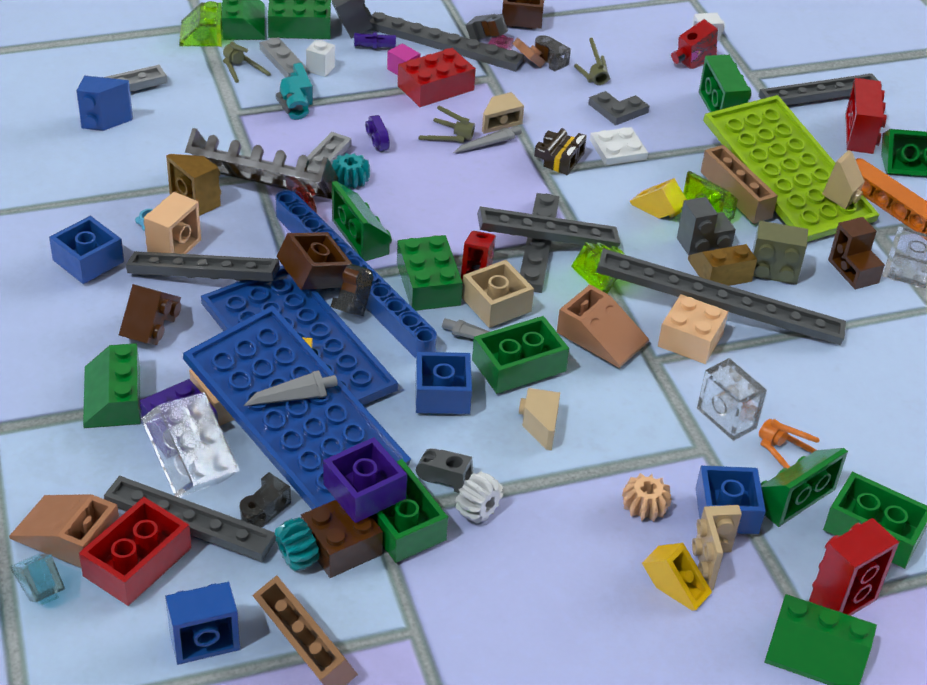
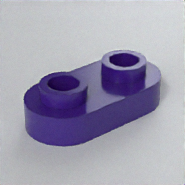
[365,115,390,151]

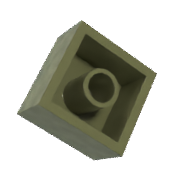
[752,220,808,285]

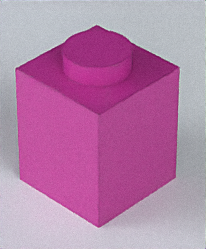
[387,43,421,75]

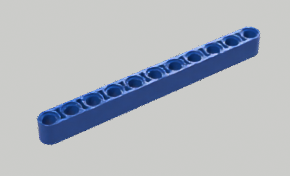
[275,190,437,358]

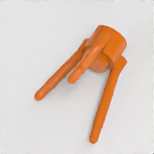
[759,419,820,469]

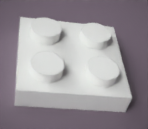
[590,127,648,166]

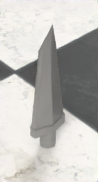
[454,126,521,153]
[442,318,490,339]
[244,370,338,406]

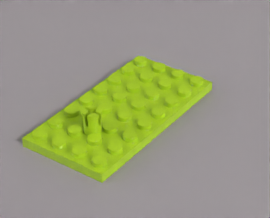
[703,95,879,242]

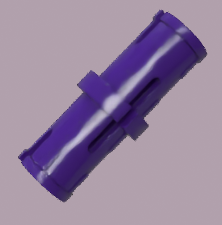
[354,32,396,49]

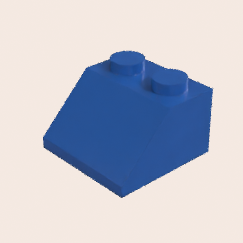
[76,75,133,131]

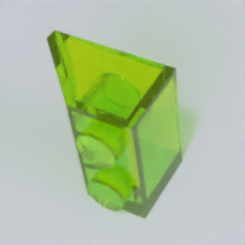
[179,1,223,47]
[681,171,738,221]

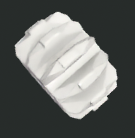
[455,471,503,524]

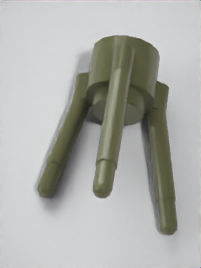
[574,38,610,85]
[223,41,271,83]
[418,106,475,143]

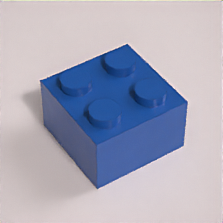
[49,215,124,284]
[415,352,472,414]
[695,465,766,534]
[165,581,240,665]

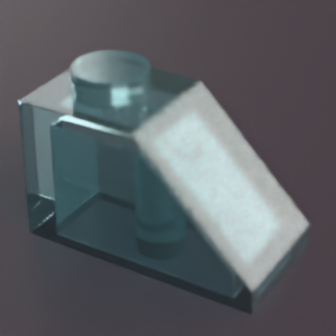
[10,553,65,605]

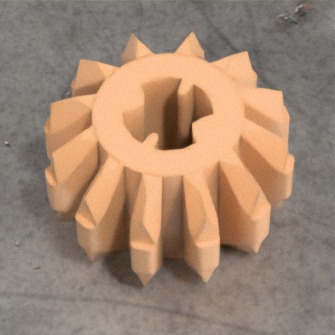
[622,473,672,522]

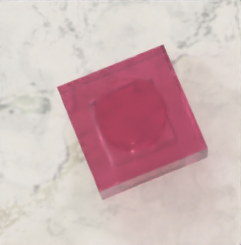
[488,35,514,50]

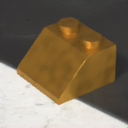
[166,154,221,216]
[688,244,757,286]

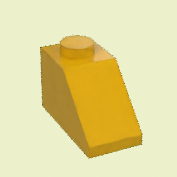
[630,178,687,219]
[642,543,712,610]

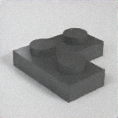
[588,91,650,126]

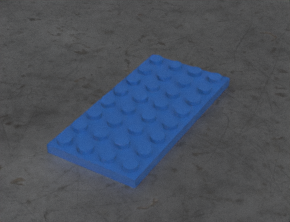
[201,265,398,405]
[183,305,411,509]

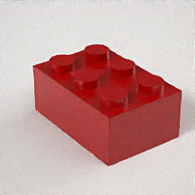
[397,48,476,107]
[845,78,887,154]
[79,497,192,606]
[809,518,899,616]

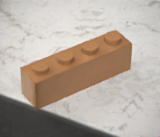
[701,145,778,224]
[252,575,358,685]

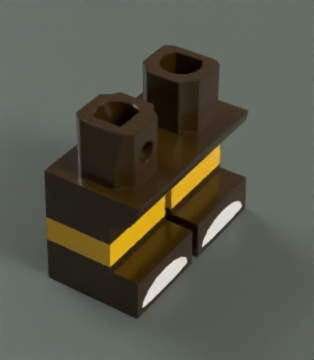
[534,128,587,175]

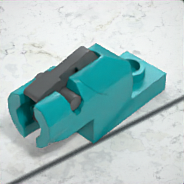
[276,63,313,120]

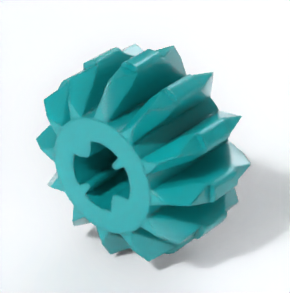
[332,153,370,189]
[275,517,319,571]

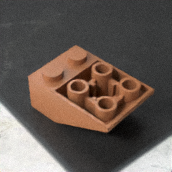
[557,284,649,368]
[9,494,119,568]

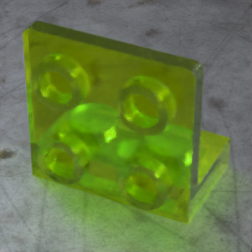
[571,242,625,294]

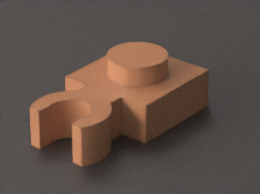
[512,37,546,68]

